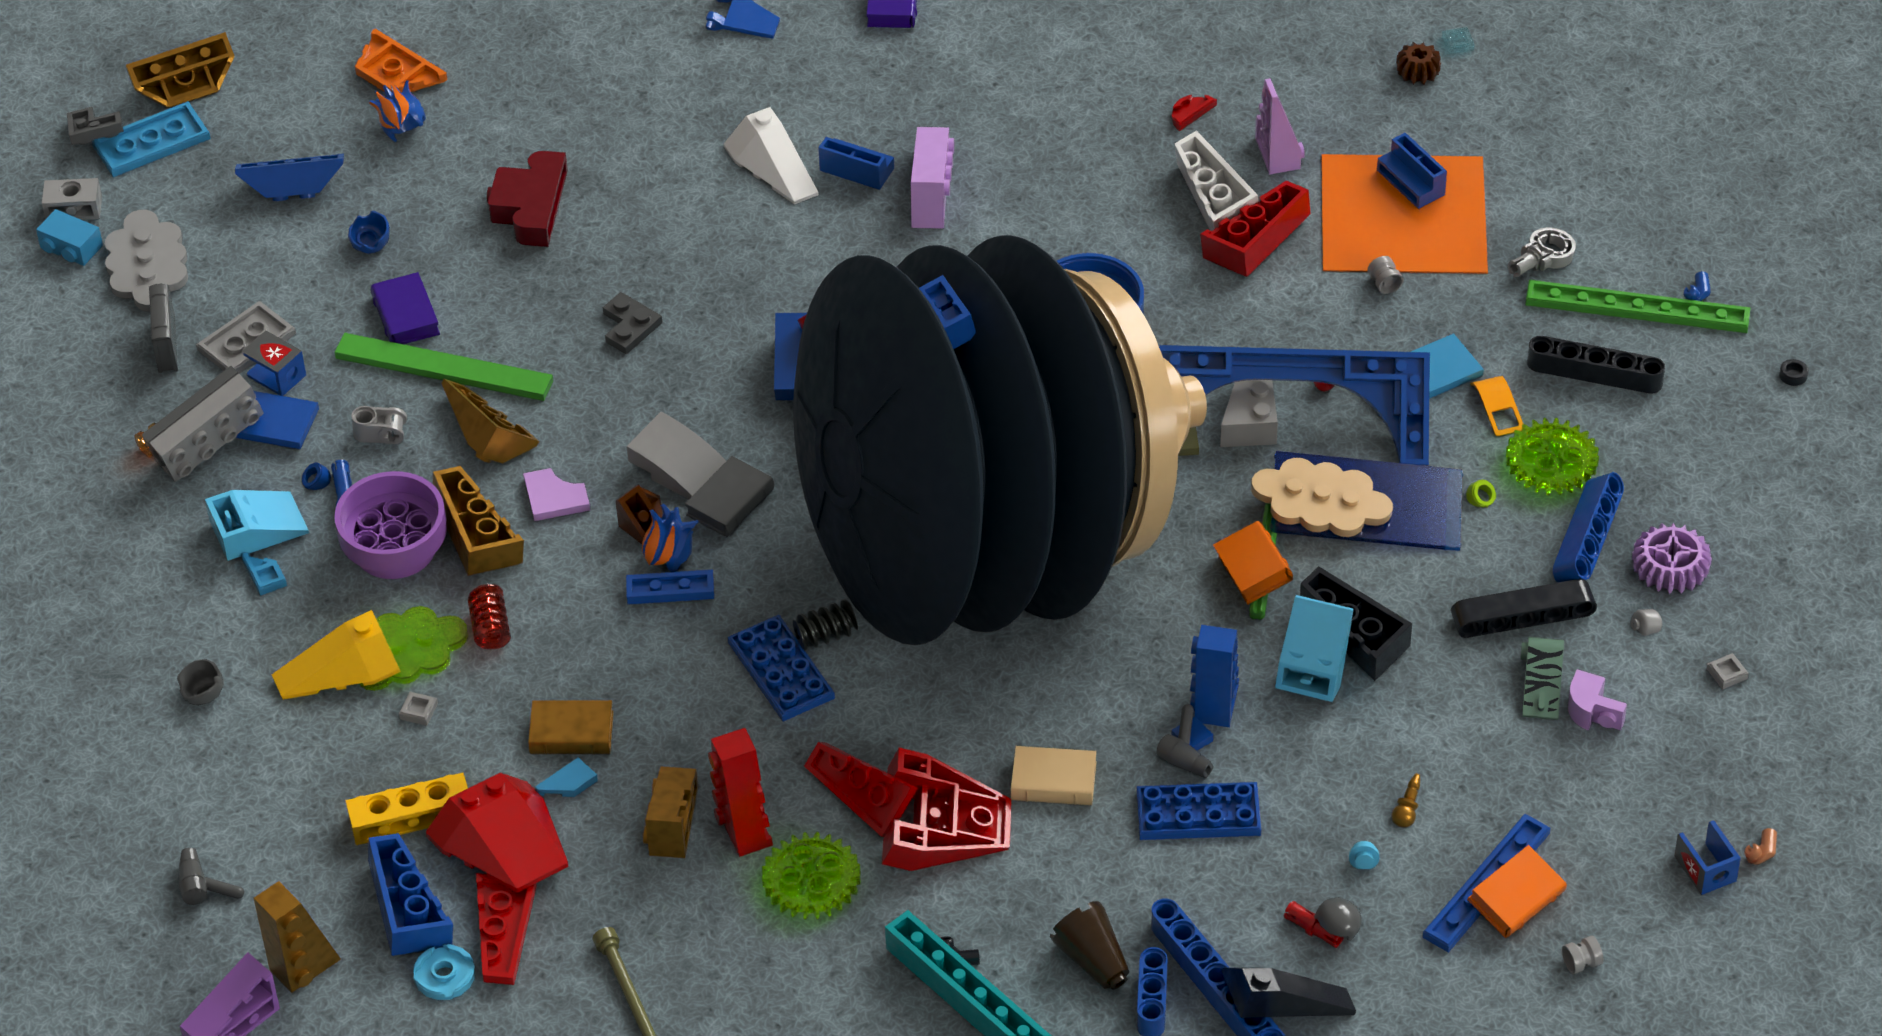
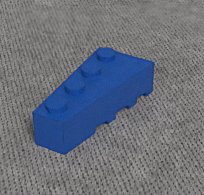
[1190,625,1239,728]
[368,833,453,956]

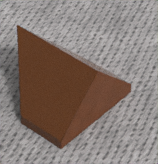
[616,484,663,544]

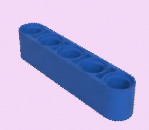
[1553,472,1624,583]

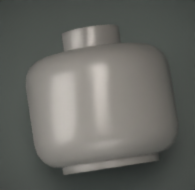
[1630,609,1662,636]

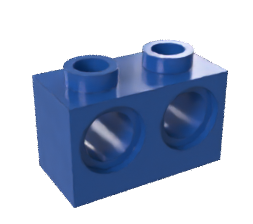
[919,275,976,349]

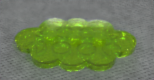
[359,606,468,691]

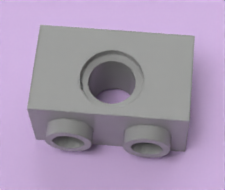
[42,178,102,220]

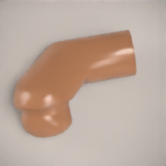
[1744,828,1777,865]

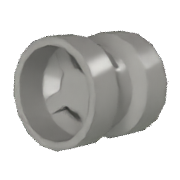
[1367,256,1404,294]
[1561,935,1604,975]

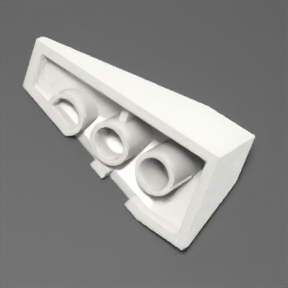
[724,107,818,204]

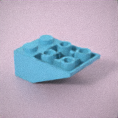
[205,490,309,561]
[1275,595,1353,702]

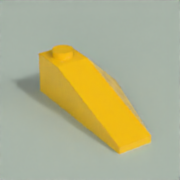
[271,610,401,700]

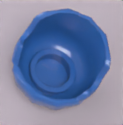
[348,211,390,254]

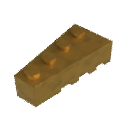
[433,466,524,576]

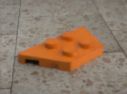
[355,28,447,93]

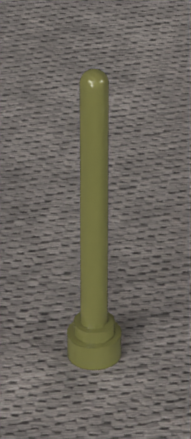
[592,927,656,1036]

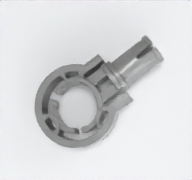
[1508,227,1576,277]

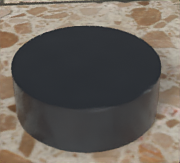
[1779,359,1809,386]

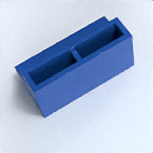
[1377,133,1447,209]
[818,137,894,190]

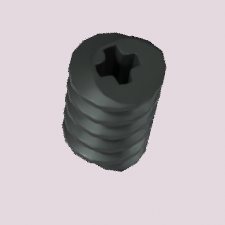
[793,599,858,651]

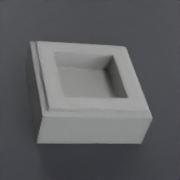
[1707,653,1749,690]
[399,692,438,726]

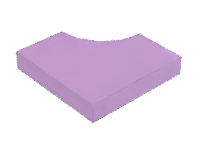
[523,468,590,521]

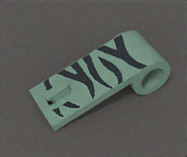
[1520,637,1564,720]

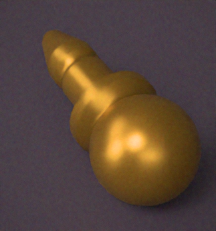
[1391,773,1420,827]

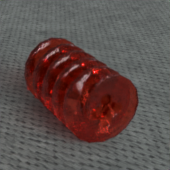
[467,584,511,650]

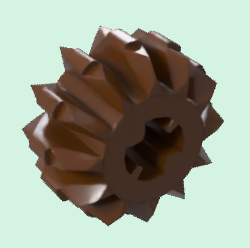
[1396,42,1441,85]

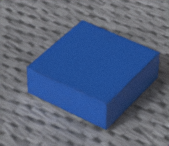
[1171,716,1213,751]

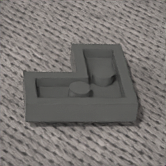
[67,107,124,145]
[602,292,663,354]

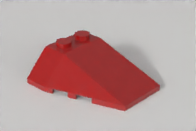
[425,773,569,893]

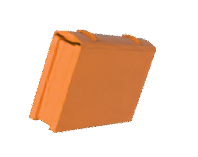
[1213,521,1293,605]
[1467,845,1567,938]

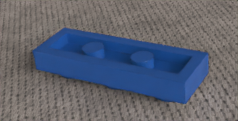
[626,569,714,605]

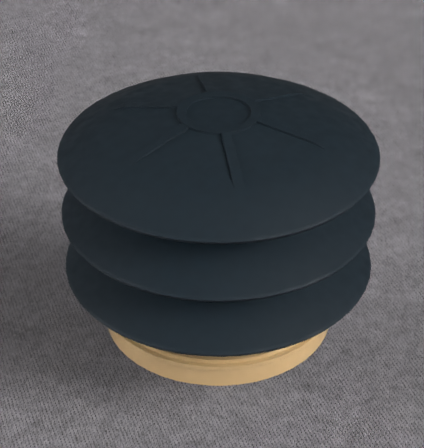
[793,235,1207,645]

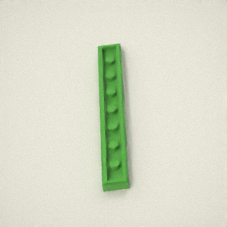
[1525,280,1751,333]
[335,333,553,401]

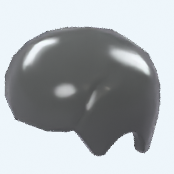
[177,659,224,706]
[1314,897,1362,941]

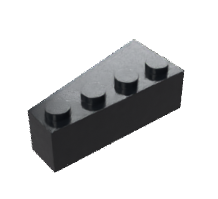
[1300,566,1412,681]

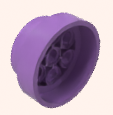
[334,471,447,579]

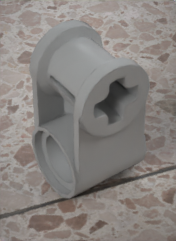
[351,406,407,444]

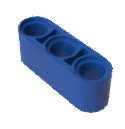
[1137,947,1168,1036]

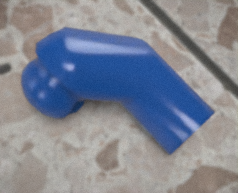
[1683,271,1711,301]

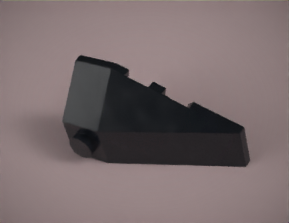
[1222,967,1356,1018]

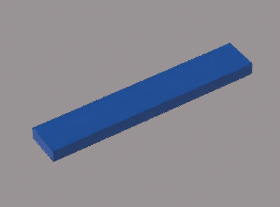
[1423,814,1551,953]

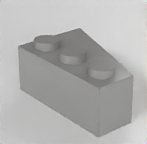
[1220,380,1278,447]

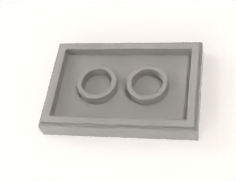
[196,301,296,374]

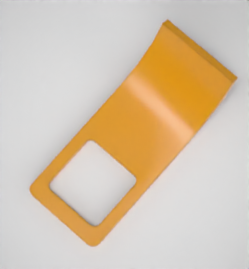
[1470,376,1525,436]

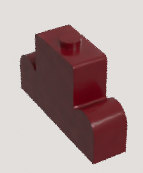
[487,151,568,247]

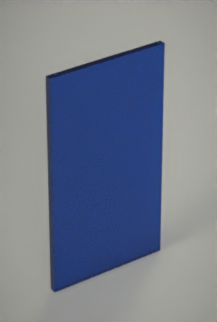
[1270,451,1463,551]

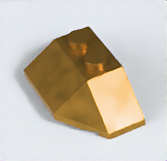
[126,32,235,109]

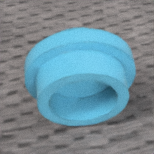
[1349,841,1380,869]

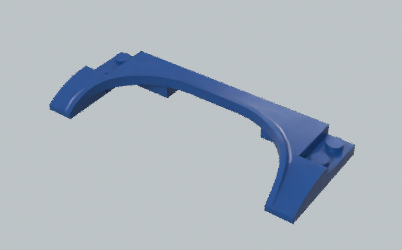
[1158,345,1430,465]

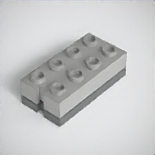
[142,366,264,482]

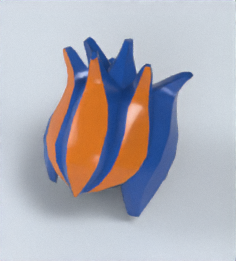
[369,80,426,142]
[642,503,699,572]

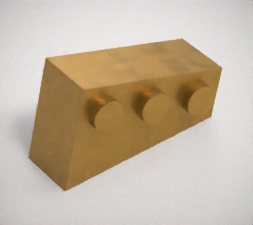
[643,766,698,858]

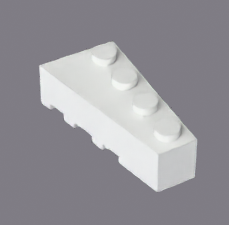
[1174,131,1259,231]

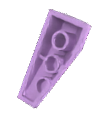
[1255,79,1305,175]

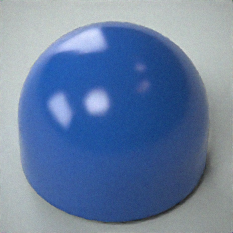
[302,462,331,490]

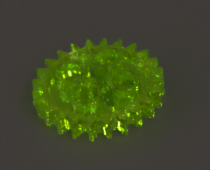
[1506,418,1599,495]
[762,832,861,920]

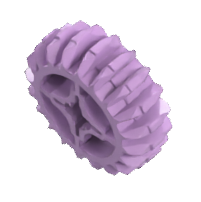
[1632,522,1712,594]

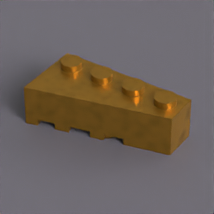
[254,881,341,993]

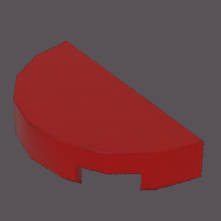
[1172,95,1217,131]

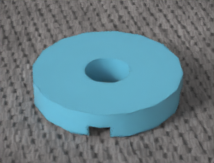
[413,944,475,1000]

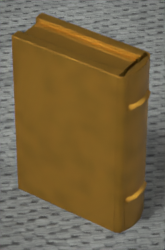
[529,700,614,755]

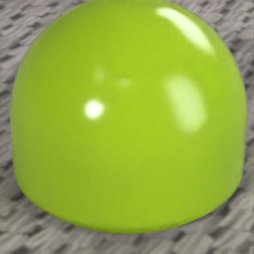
[1466,480,1496,508]

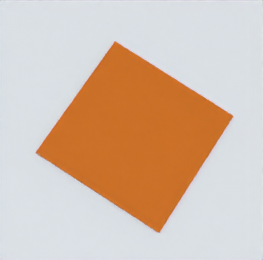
[1322,154,1488,274]

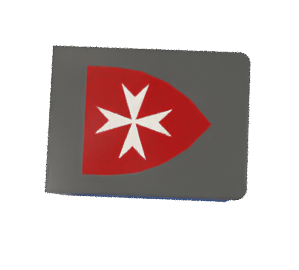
[243,331,306,396]
[1674,820,1741,895]

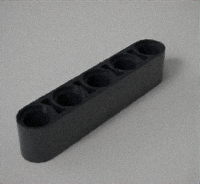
[1527,336,1665,394]
[1451,579,1597,638]

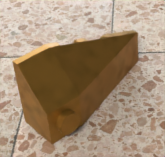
[441,379,539,464]

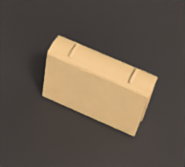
[1011,746,1096,805]

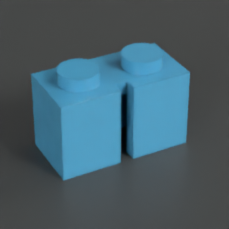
[36,209,103,266]

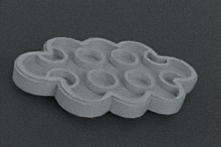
[105,210,188,312]

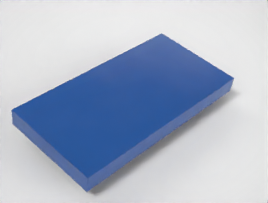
[236,391,319,449]
[728,615,835,722]
[1137,782,1261,840]

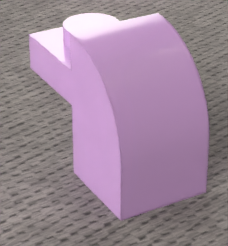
[1568,670,1627,730]

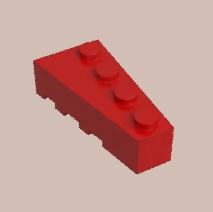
[1200,180,1311,277]
[708,728,773,857]

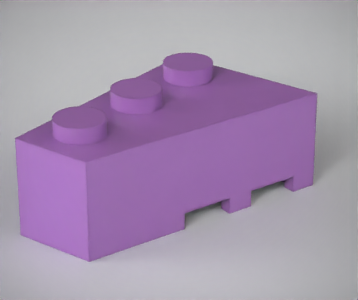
[180,952,280,1036]

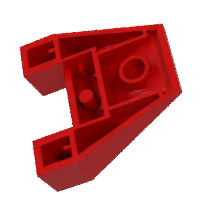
[882,747,1012,871]

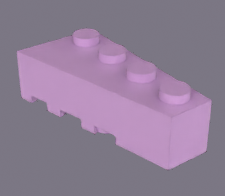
[911,127,954,228]

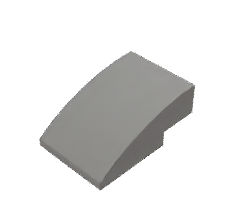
[627,412,726,499]

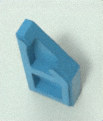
[241,552,287,596]
[535,757,598,797]

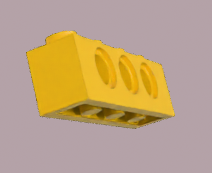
[345,772,468,845]

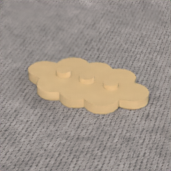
[1251,458,1393,537]

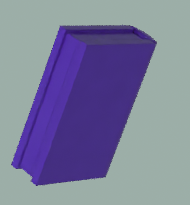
[867,0,917,28]
[370,272,440,344]

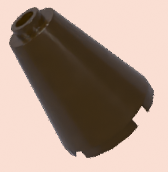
[1050,901,1129,990]

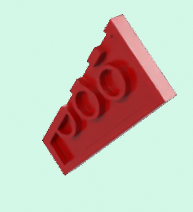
[804,742,918,837]
[476,873,537,985]

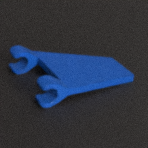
[706,0,780,39]

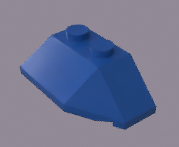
[235,153,344,201]

